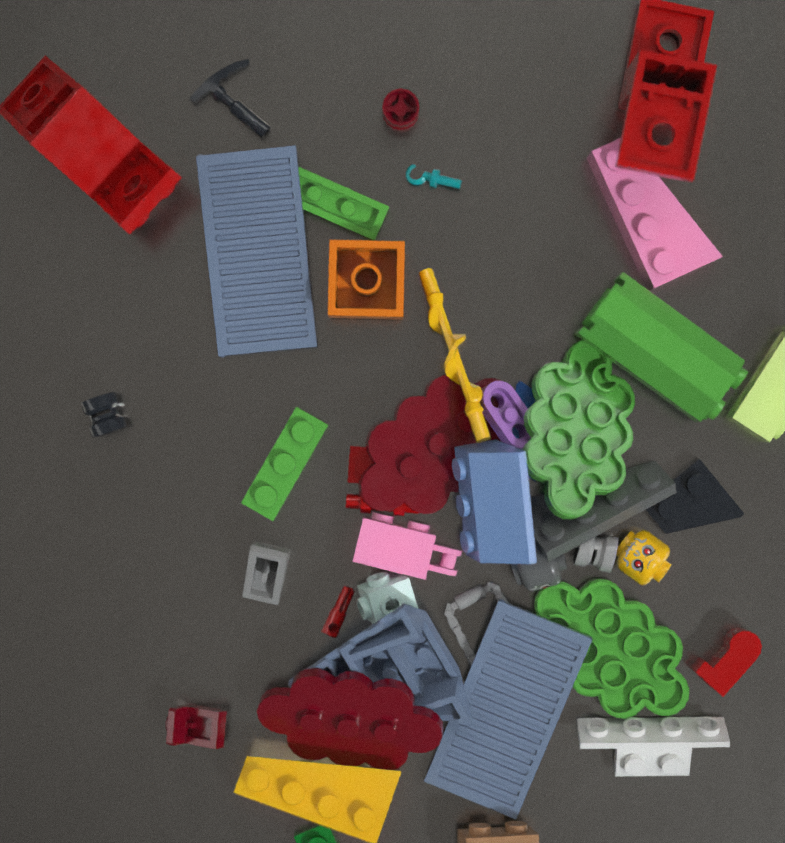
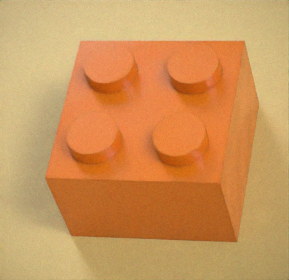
[328,240,405,320]

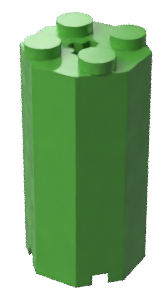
[575,272,748,422]

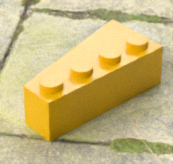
[234,756,402,843]

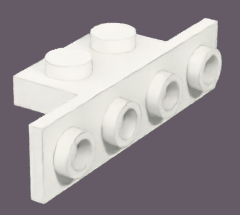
[576,716,730,777]

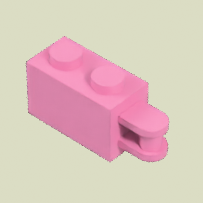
[353,512,462,579]

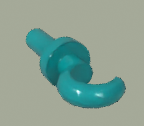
[405,164,462,189]

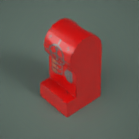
[689,628,762,697]

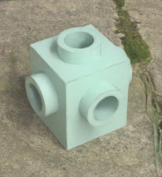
[356,572,418,624]

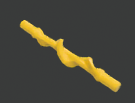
[419,268,491,443]

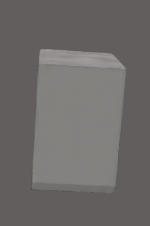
[242,541,291,605]

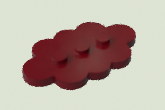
[359,375,502,514]
[257,668,444,770]

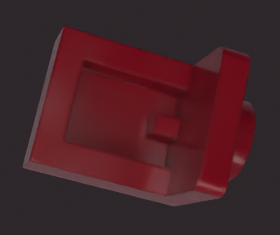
[165,704,227,749]

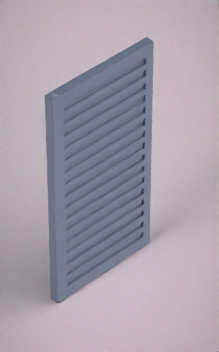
[196,145,318,358]
[424,599,593,819]

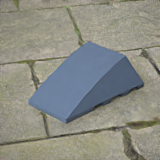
[288,604,472,724]

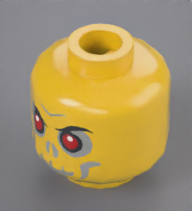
[616,530,672,585]

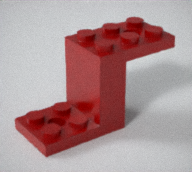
[615,0,717,183]
[0,55,182,235]

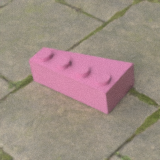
[587,138,723,291]

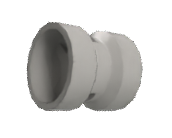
[573,535,618,573]

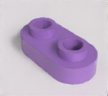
[480,381,531,449]

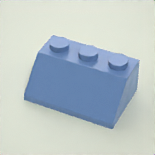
[452,439,537,564]

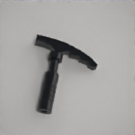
[189,59,271,138]

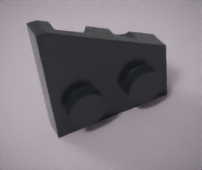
[645,458,744,534]

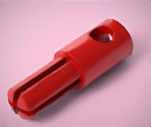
[321,586,355,638]

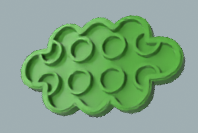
[522,340,635,520]
[534,578,689,719]

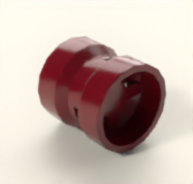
[382,88,420,132]

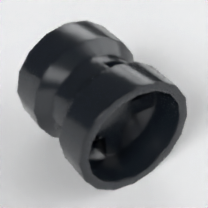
[80,392,127,439]

